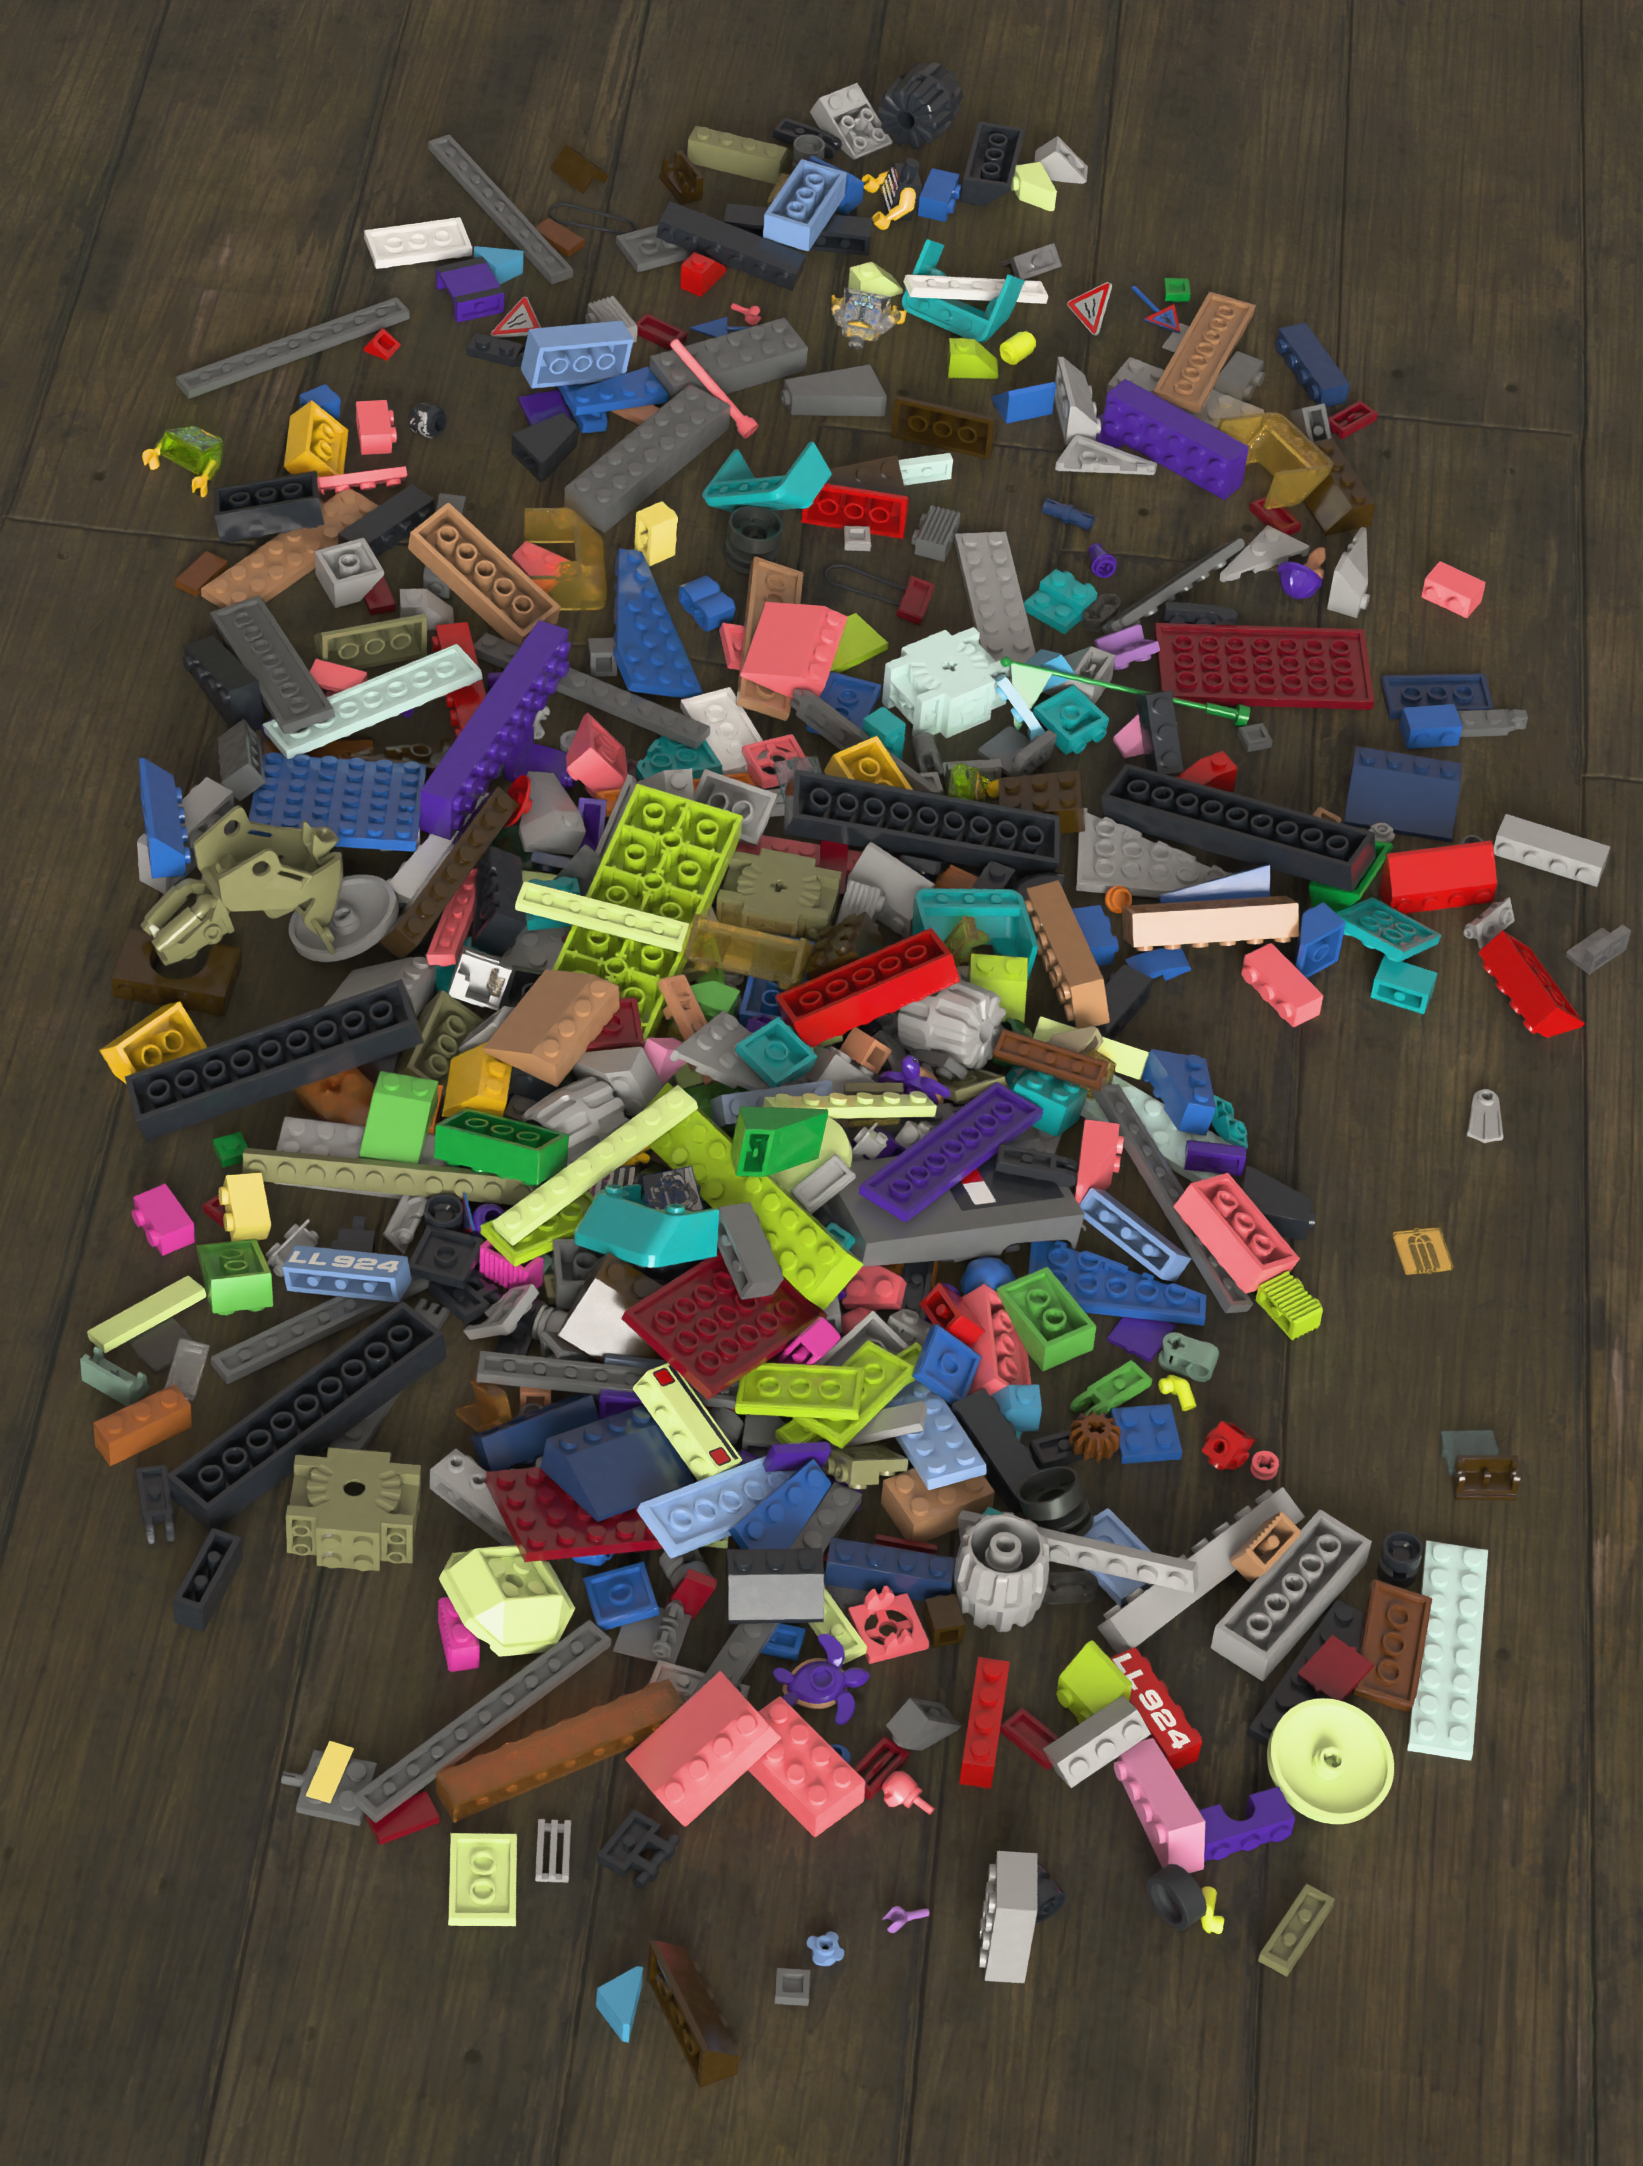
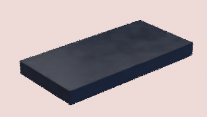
[1380,674,1494,719]

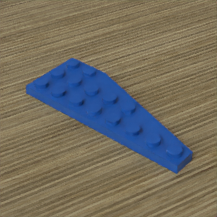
[613,548,703,699]

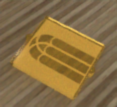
[1393,1228,1453,1275]

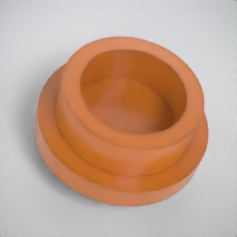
[1105,886,1132,913]

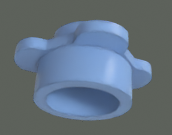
[807,1931,844,1966]

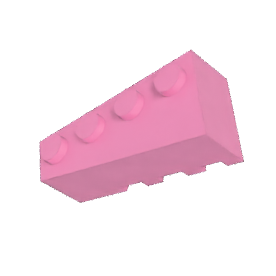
[1114,1738,1205,1873]

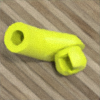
[1158,1375,1197,1411]
[1200,1887,1224,1934]

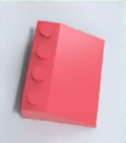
[740,602,848,698]
[625,1670,781,1827]

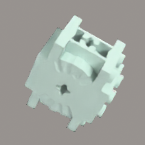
[882,627,1010,738]

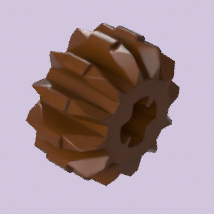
[1069,1410,1121,1463]

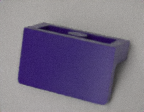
[1184,1140,1246,1176]

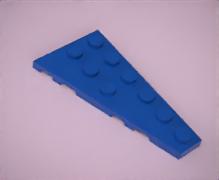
[1028,1240,1206,1326]

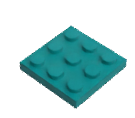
[1336,897,1441,962]

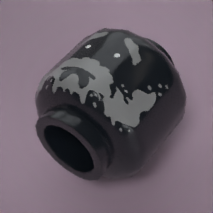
[408,402,447,438]

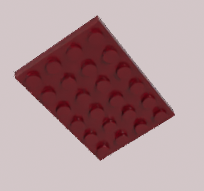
[621,1251,828,1400]
[484,1467,663,1562]

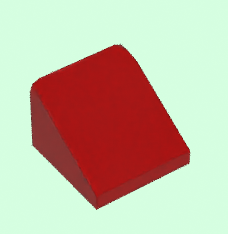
[363,328,401,360]

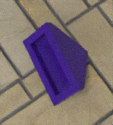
[577,797,607,852]

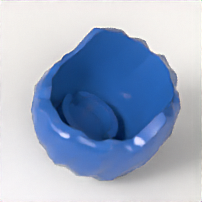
[960,1256,1016,1296]

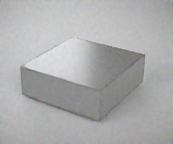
[843,526,871,551]

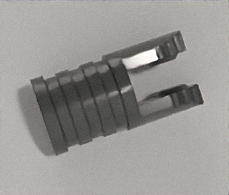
[911,732,945,776]

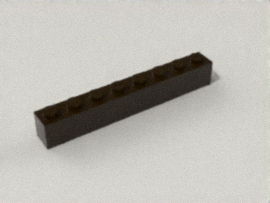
[380,786,519,960]

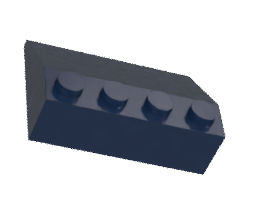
[1344,746,1463,842]
[540,1405,695,1522]

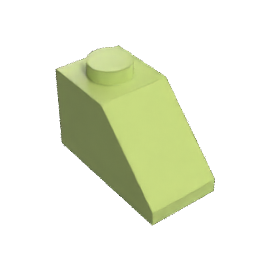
[1011,162,1057,211]
[848,262,903,302]

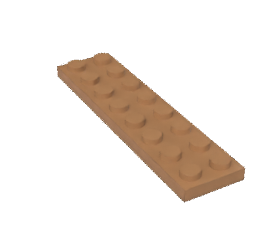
[1153,292,1256,413]
[201,488,378,609]
[736,556,803,721]

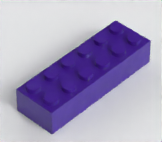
[1102,379,1249,500]

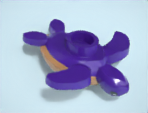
[878,1055,951,1105]
[773,1634,870,1725]

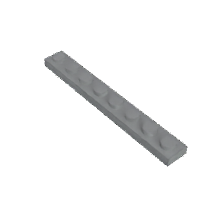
[958,1510,1199,1594]

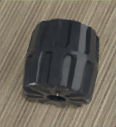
[878,62,964,149]

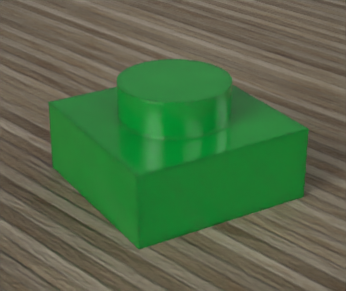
[1163,278,1190,302]
[213,1132,248,1168]

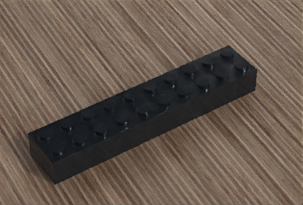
[1101,764,1376,892]
[784,769,1060,876]
[125,979,424,1141]
[166,1301,447,1532]

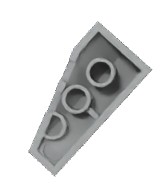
[1327,527,1370,618]
[518,771,586,855]

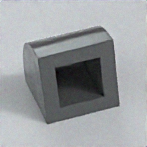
[588,638,617,677]

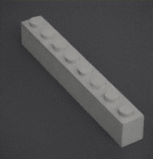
[1097,1487,1305,1655]

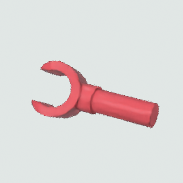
[731,303,761,326]

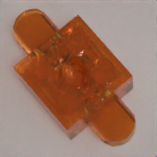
[295,1067,374,1126]

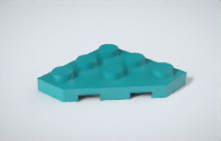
[636,735,722,781]

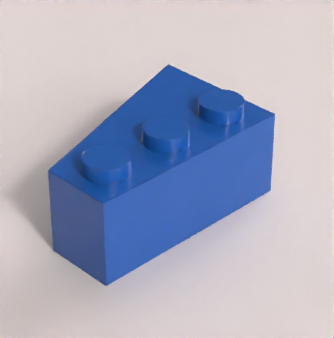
[1142,1049,1216,1136]

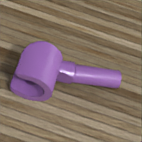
[882,1906,929,1933]

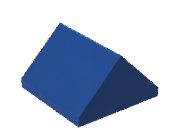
[991,382,1056,424]

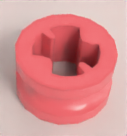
[1250,1451,1279,1480]

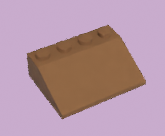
[483,969,620,1087]

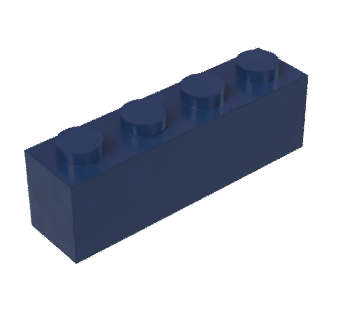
[1275,322,1349,407]
[471,1393,600,1472]
[824,1537,955,1602]

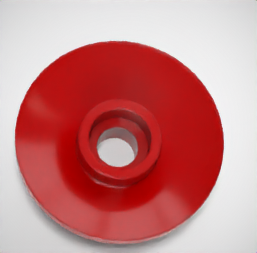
[504,775,532,828]

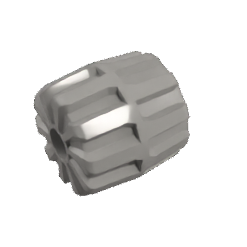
[897,980,1006,1069]
[521,1077,630,1179]
[954,1512,1049,1632]

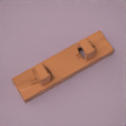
[657,974,720,1085]

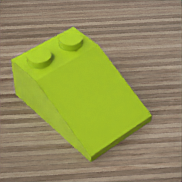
[967,953,1028,1023]

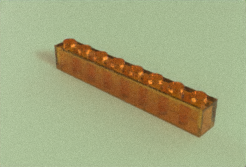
[436,1678,685,1822]

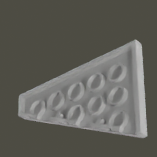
[1076,808,1233,898]
[669,1011,812,1091]

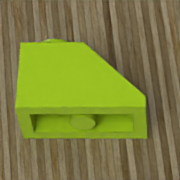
[947,338,998,379]

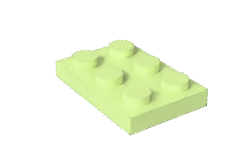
[449,1833,517,1926]

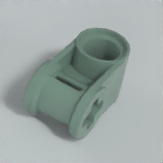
[1158,1332,1219,1382]

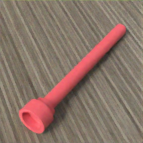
[670,339,759,439]

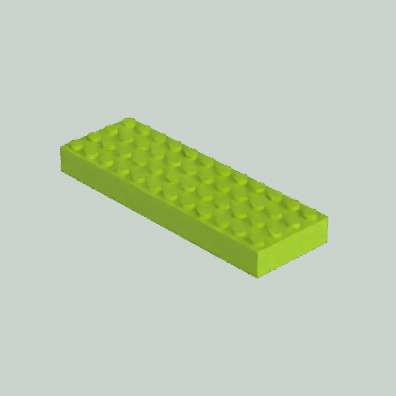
[552,784,743,1052]

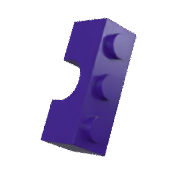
[1199,1787,1295,1862]

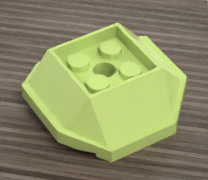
[439,1545,575,1656]

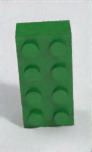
[434,1108,569,1186]

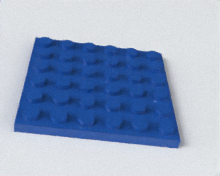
[248,752,427,852]

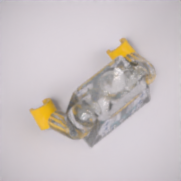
[831,288,907,350]

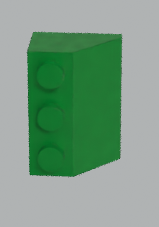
[1309,841,1393,913]

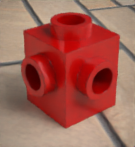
[1202,1421,1255,1471]

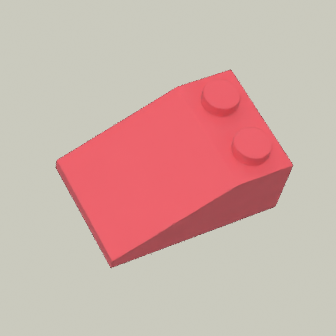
[566,713,628,799]
[1074,1119,1124,1204]

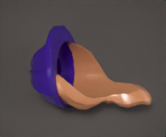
[1278,547,1326,599]

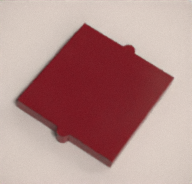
[1297,1635,1374,1701]

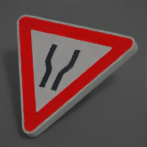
[1067,282,1112,336]
[491,297,541,338]

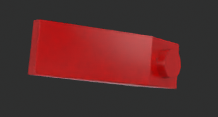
[1177,751,1238,792]

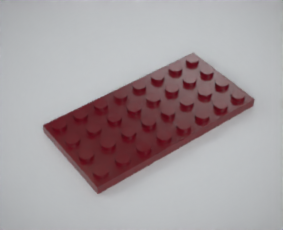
[1154,623,1374,710]

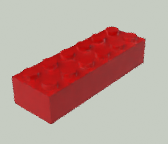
[775,927,960,1048]

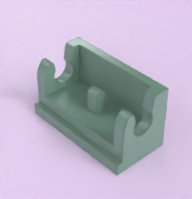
[80,1346,150,1406]

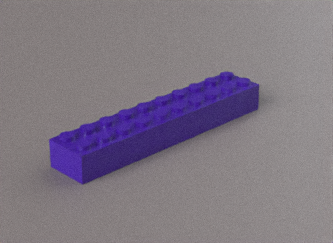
[420,620,571,840]

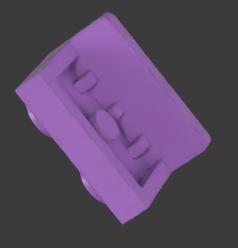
[1094,624,1160,670]

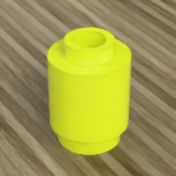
[1000,331,1036,365]

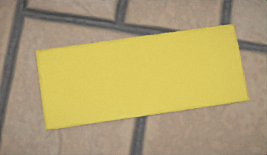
[306,1741,354,1803]

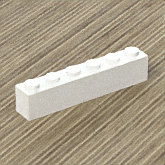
[387,793,489,903]

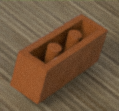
[93,1384,192,1466]

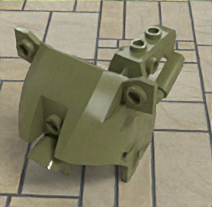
[140,805,343,966]

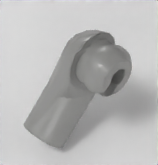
[532,706,550,739]

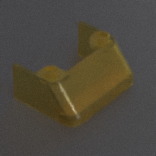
[1217,412,1333,509]
[524,507,607,610]
[684,913,814,990]

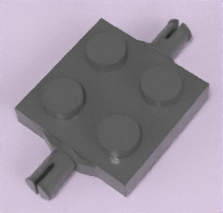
[281,1750,377,1826]

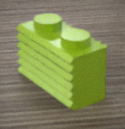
[1255,1271,1323,1340]

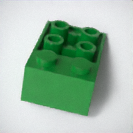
[730,1106,829,1177]

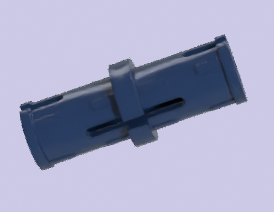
[1042,497,1095,531]

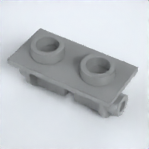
[1464,897,1515,949]
[852,1122,888,1162]
[383,1195,429,1254]
[265,1219,319,1277]

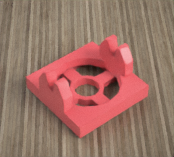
[742,734,813,789]
[847,1586,929,1664]

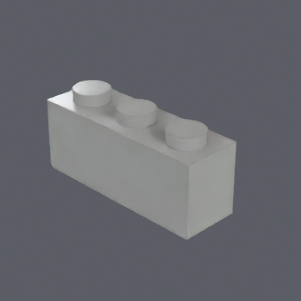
[1043,1695,1151,1788]

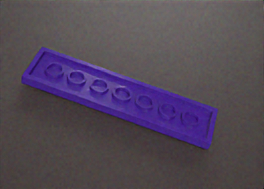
[858,1082,1043,1223]

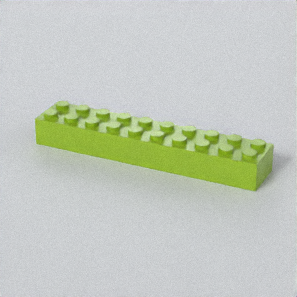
[645,1082,864,1310]

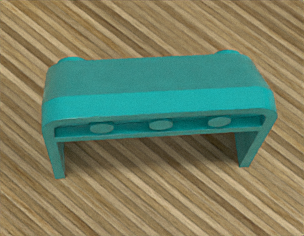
[902,239,1025,343]
[702,442,832,512]
[912,888,1038,980]
[574,1184,719,1267]

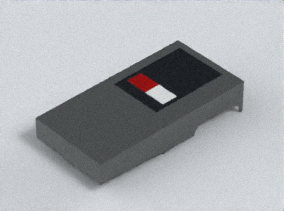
[826,1138,1086,1267]

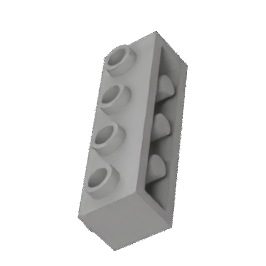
[1493,814,1610,887]
[430,1449,516,1546]

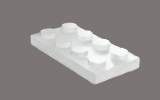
[364,217,472,269]
[680,687,773,775]

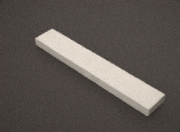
[903,275,1048,304]

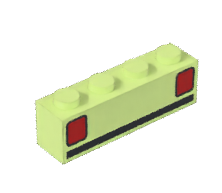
[633,1363,742,1481]

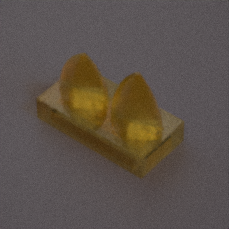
[943,916,990,966]

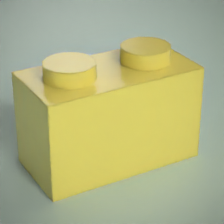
[635,501,678,566]
[219,1173,271,1241]

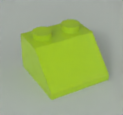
[1056,1640,1133,1724]

